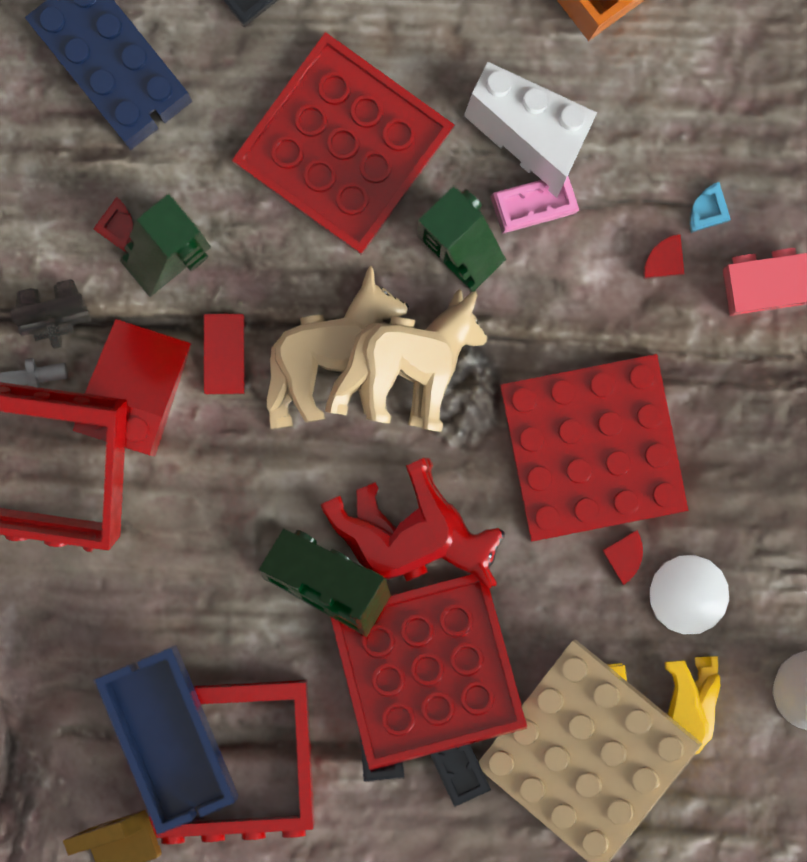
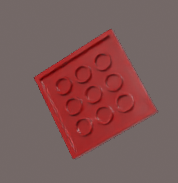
[232,32,455,255]
[500,354,689,542]
[330,574,527,770]

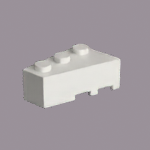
[464,62,597,198]

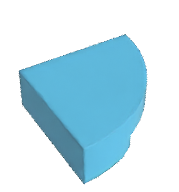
[689,182,731,233]

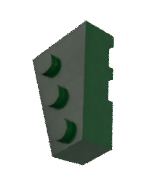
[417,186,506,292]
[120,193,211,297]
[258,528,391,637]

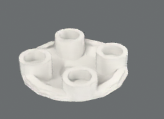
[649,555,729,634]

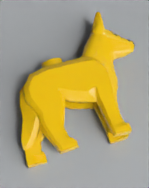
[606,655,720,755]

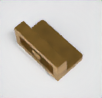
[63,809,162,862]

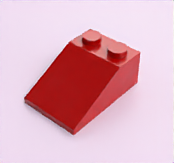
[72,319,192,457]

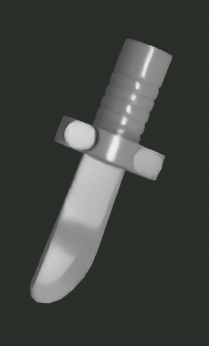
[0,358,68,387]

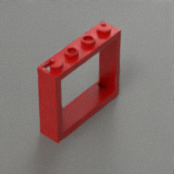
[0,382,127,552]
[149,680,315,844]

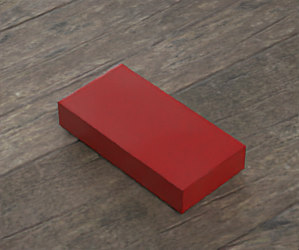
[204,314,245,395]

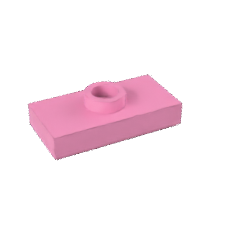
[490,176,579,234]

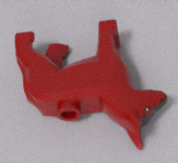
[320,458,505,588]

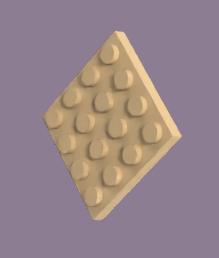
[478,640,703,862]

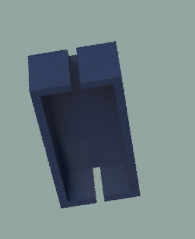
[25,0,193,150]
[94,645,239,835]

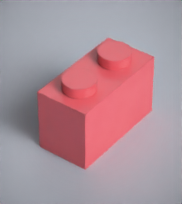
[723,248,807,316]

